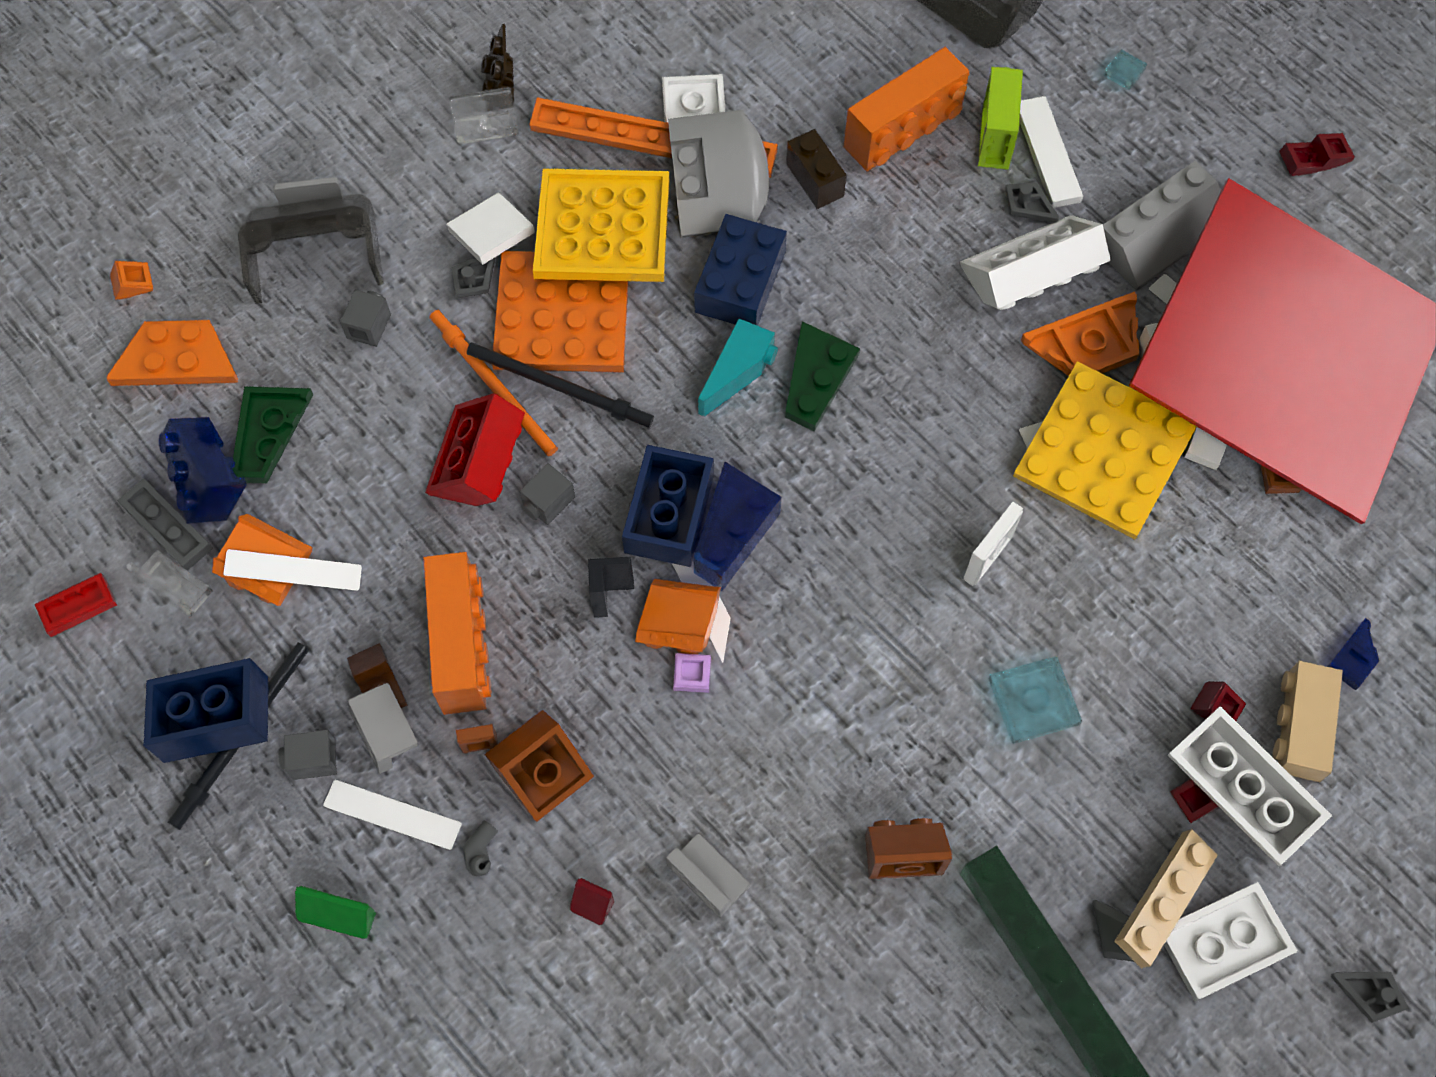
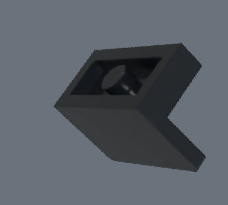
[588,557,635,617]

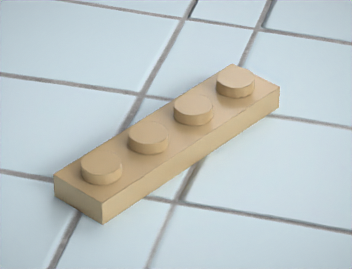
[1115,829,1218,968]

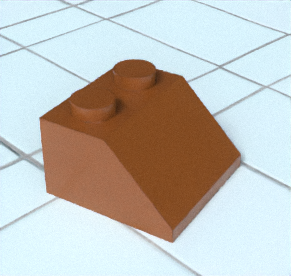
[484,710,594,822]
[865,818,952,879]

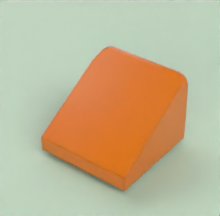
[110,261,153,300]

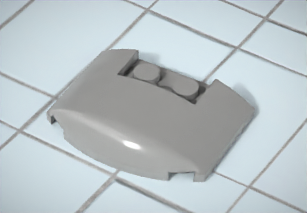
[668,110,769,238]

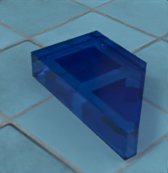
[1327,618,1379,690]

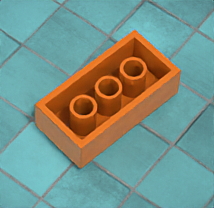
[844,47,970,171]
[424,552,492,715]

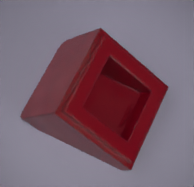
[1191,681,1246,721]
[1170,779,1220,823]
[570,878,614,925]

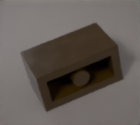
[786,129,847,209]

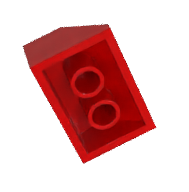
[425,393,525,506]

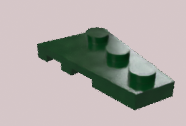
[785,321,860,432]
[230,386,314,484]

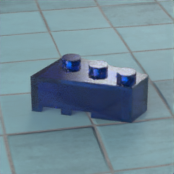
[158,417,247,524]
[693,462,782,591]

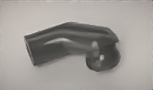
[463,820,498,876]

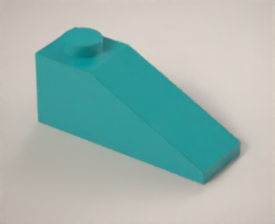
[698,319,778,417]

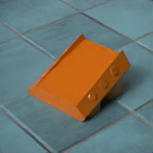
[212,514,313,606]
[635,579,721,654]

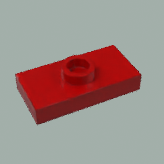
[35,573,117,637]

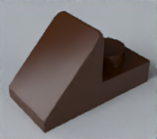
[347,643,408,708]

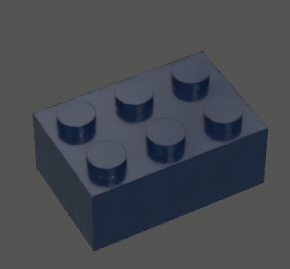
[694,214,787,326]
[622,445,714,567]
[143,658,268,763]

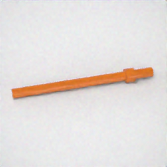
[429,310,558,457]

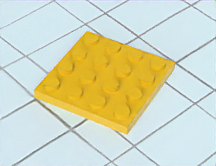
[533,169,669,282]
[1013,361,1197,539]

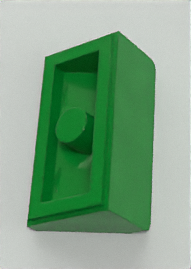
[295,886,376,939]

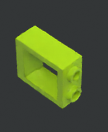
[978,67,1023,170]

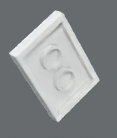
[1164,882,1298,1002]

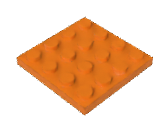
[492,251,629,372]

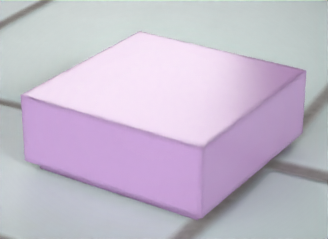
[673,653,711,693]

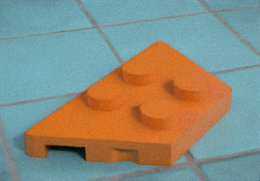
[1021,291,1139,376]
[107,320,238,386]

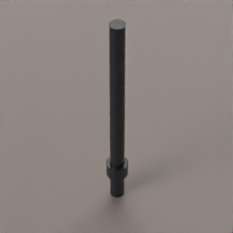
[467,342,654,428]
[167,642,309,830]

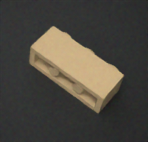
[1273,661,1343,782]

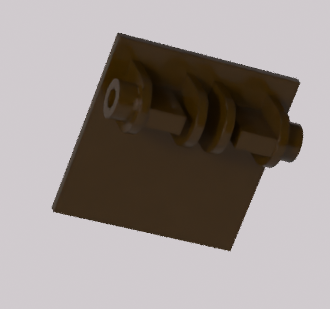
[481,24,514,112]

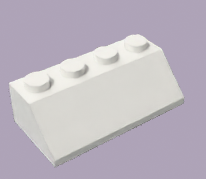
[960,215,1111,310]
[1168,706,1332,866]

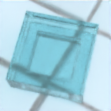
[1103,49,1147,90]

